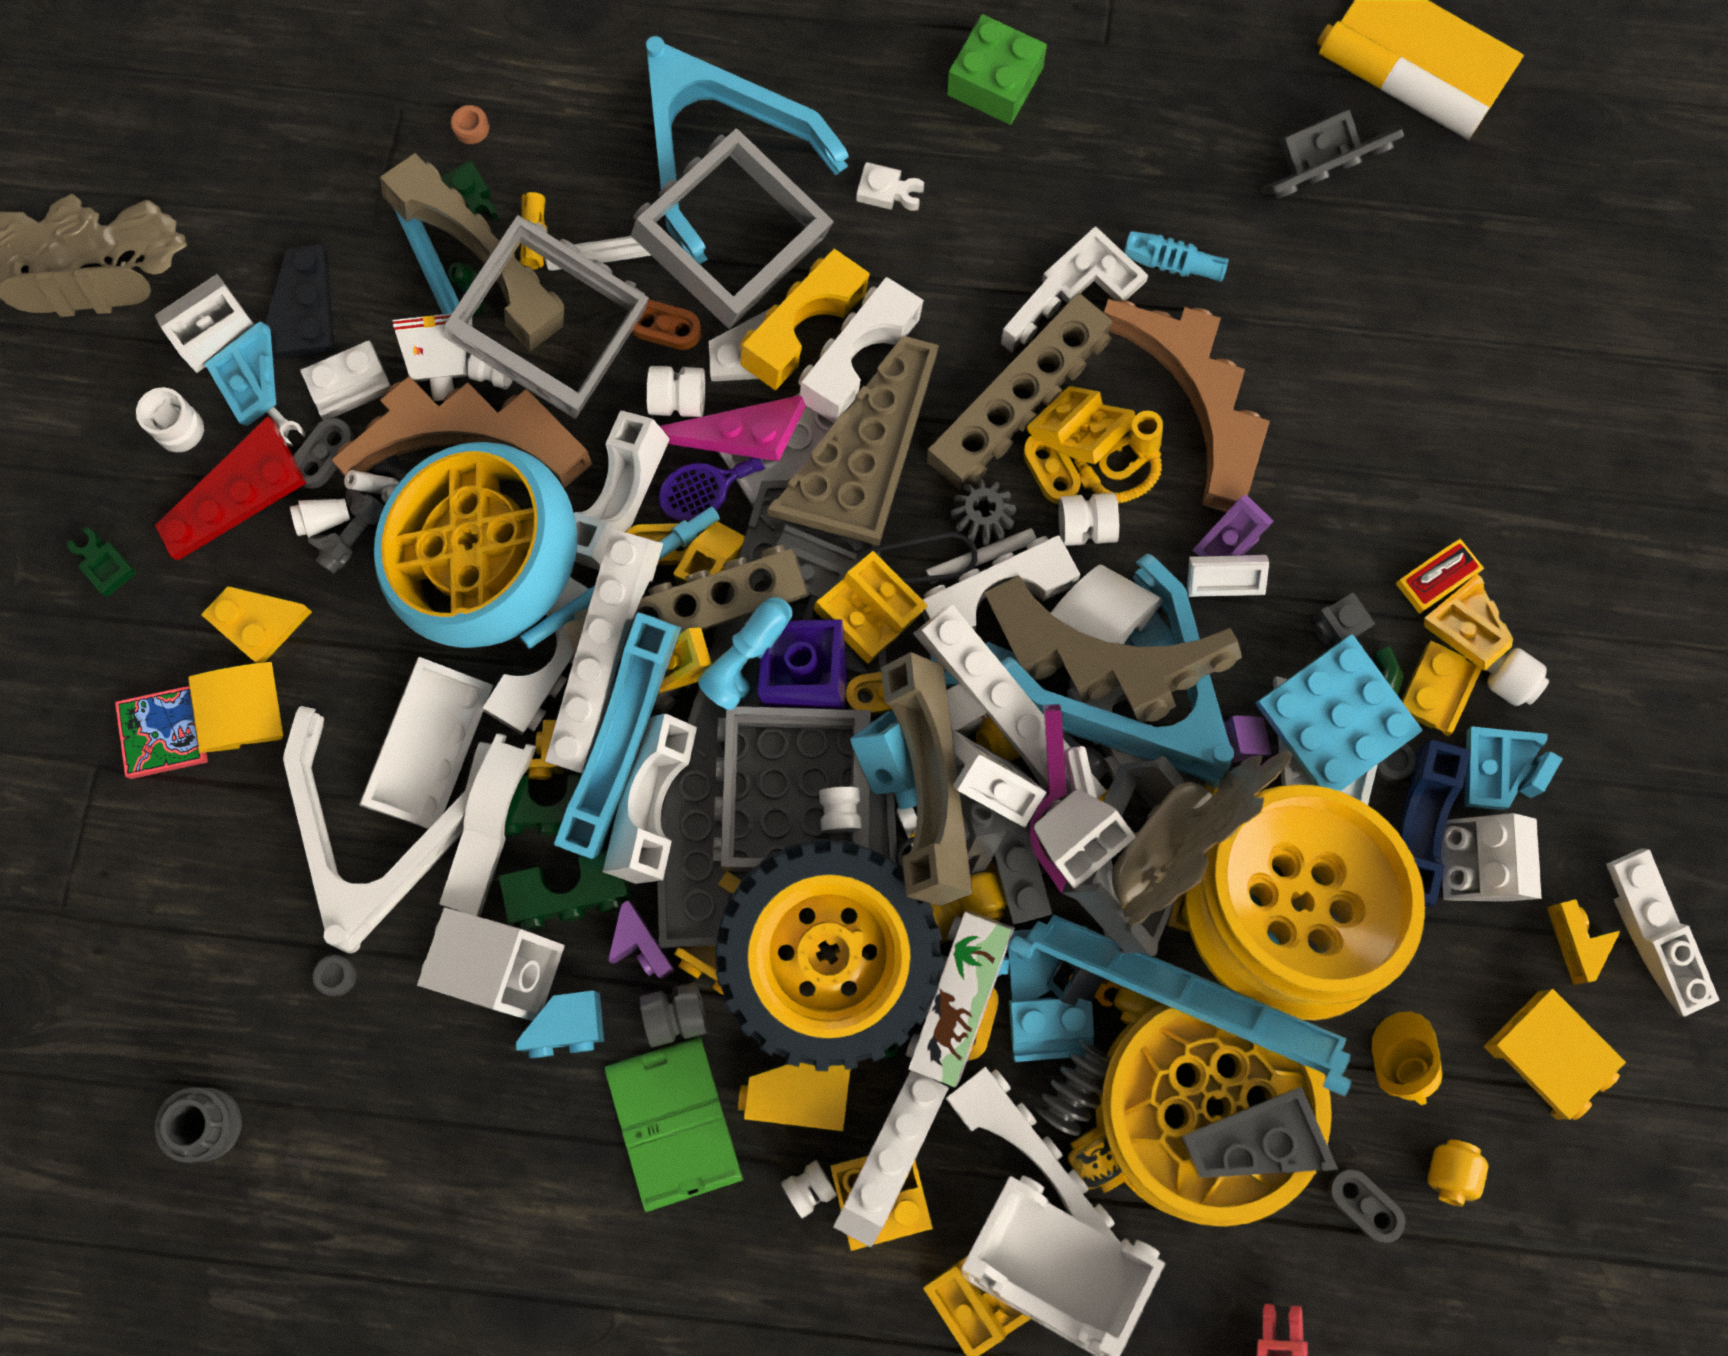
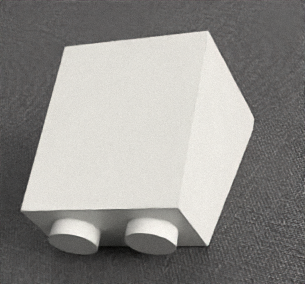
[417,907,565,1021]

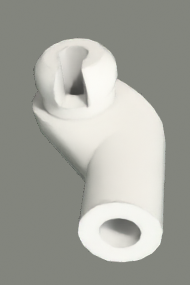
[344,470,399,504]

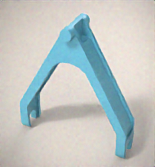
[646,36,848,264]
[1000,554,1234,788]

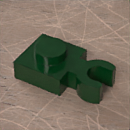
[441,161,498,221]
[67,527,137,597]

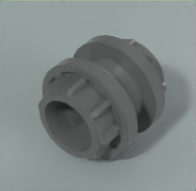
[155,1088,242,1163]

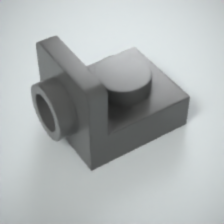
[1312,592,1375,648]

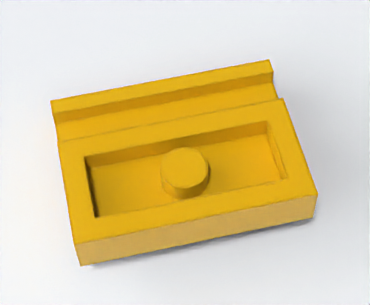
[1401,641,1482,736]

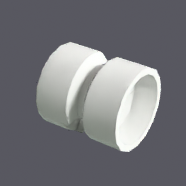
[647,366,705,417]
[136,387,204,453]
[1058,493,1119,546]

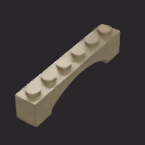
[380,153,564,352]
[881,652,972,906]

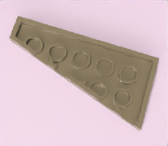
[767,336,939,546]

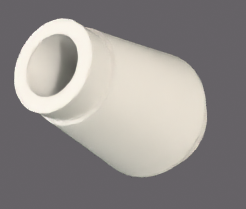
[290,498,350,538]

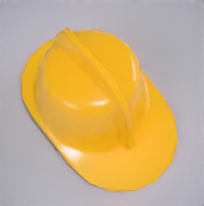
[1372,1011,1442,1105]

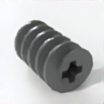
[1035,1039,1111,1135]

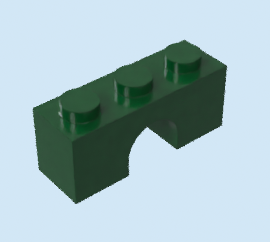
[504,775,612,836]
[499,851,632,931]

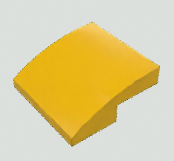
[1027,386,1135,464]
[813,551,928,664]
[188,662,283,753]
[923,1254,1031,1356]

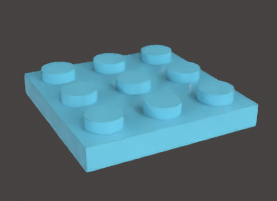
[1255,634,1423,791]

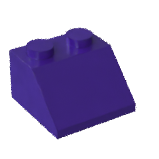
[758,620,847,710]

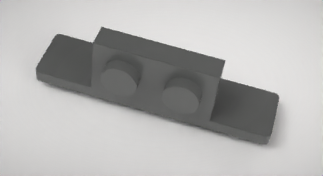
[1260,110,1404,199]

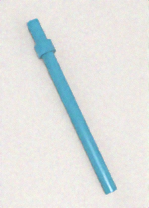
[520,506,720,649]

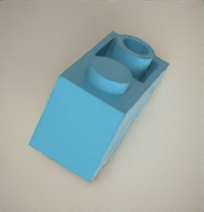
[516,991,604,1058]

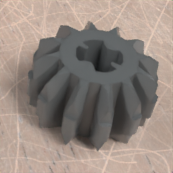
[951,478,1016,546]

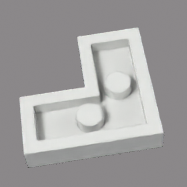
[1042,226,1148,304]

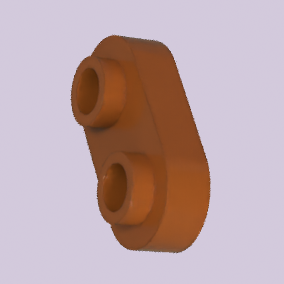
[628,300,701,350]

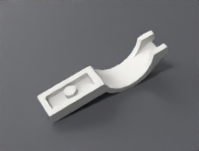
[439,734,536,917]

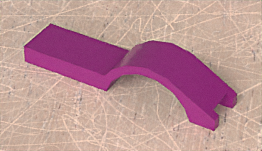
[1028,704,1067,893]

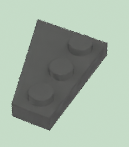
[1180,1087,1338,1178]

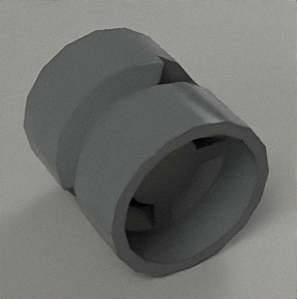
[640,982,708,1047]

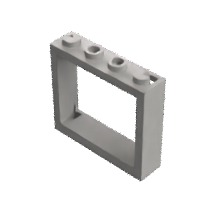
[630,128,834,329]
[443,215,649,419]
[713,706,871,872]

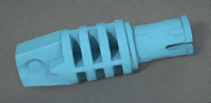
[1124,231,1229,282]

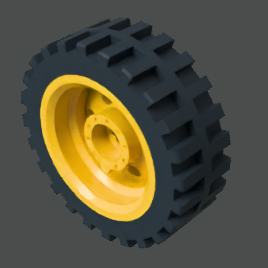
[715,839,943,1071]

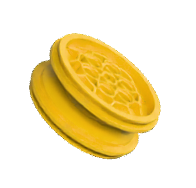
[1185,785,1425,1020]
[1095,1004,1332,1226]

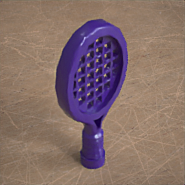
[659,457,766,522]

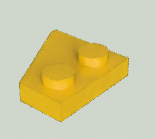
[1424,574,1513,671]
[201,586,312,663]

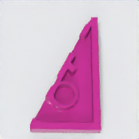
[660,396,806,461]

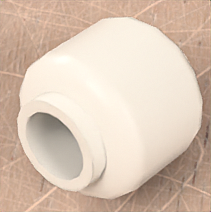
[1486,648,1549,706]

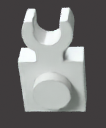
[857,162,924,210]

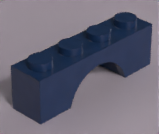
[1398,739,1470,909]

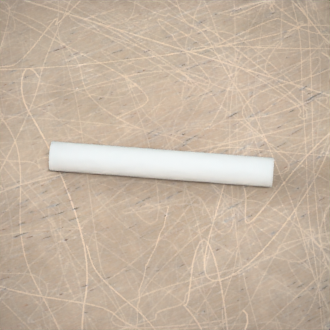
[925,528,1036,584]

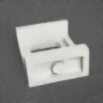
[952,730,1047,827]

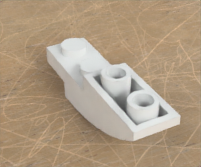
[1606,848,1720,1017]

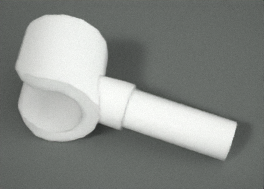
[267,407,305,447]

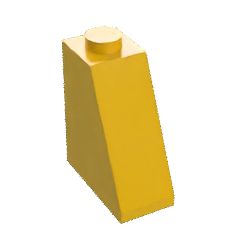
[738,1063,851,1131]

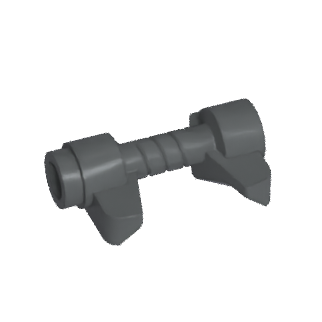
[308,489,384,574]

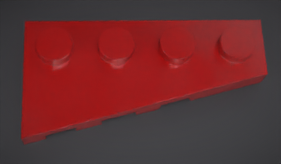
[155,416,306,560]

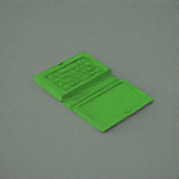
[605,1036,743,1212]

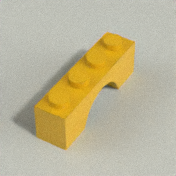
[740,249,870,391]

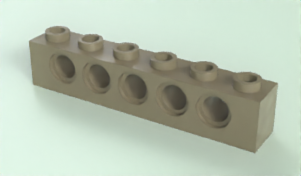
[927,293,1113,491]
[565,545,809,659]

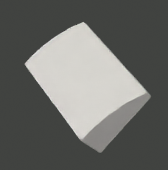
[359,657,493,829]

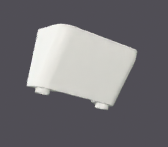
[961,1176,1165,1356]

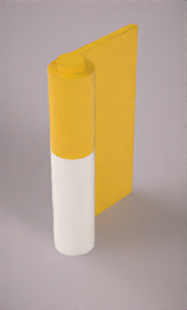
[1317,0,1524,140]

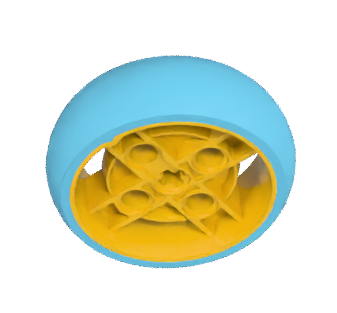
[374,442,577,648]

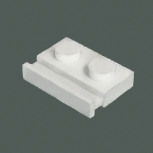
[300,340,391,420]

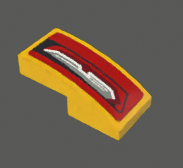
[1396,539,1484,614]

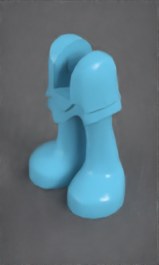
[698,597,792,710]

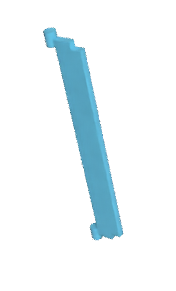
[1010,915,1351,1096]

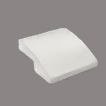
[1051,564,1163,644]

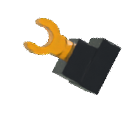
[1046,959,1121,1007]

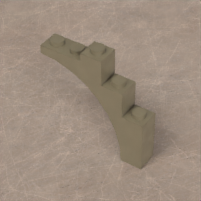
[984,575,1242,723]

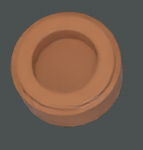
[451,105,489,144]

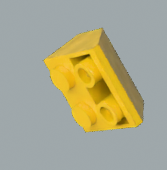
[830,1156,933,1251]

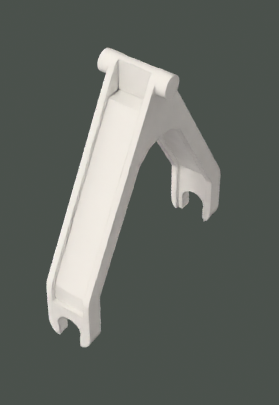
[283,706,491,953]

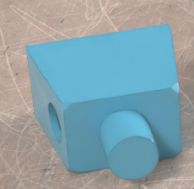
[850,711,917,809]

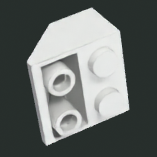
[155,274,254,373]
[1441,813,1541,901]

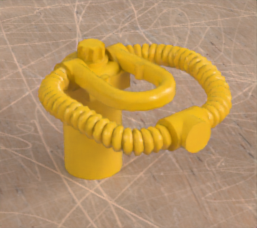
[1073,411,1163,503]

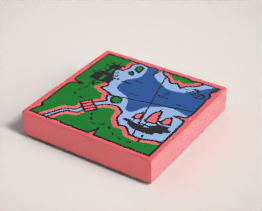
[115,686,208,779]

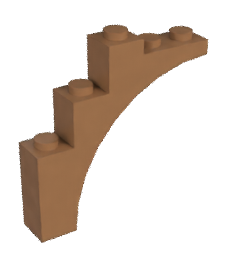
[1104,299,1270,512]
[331,376,592,488]

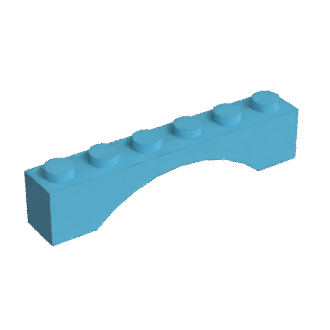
[554,612,682,859]

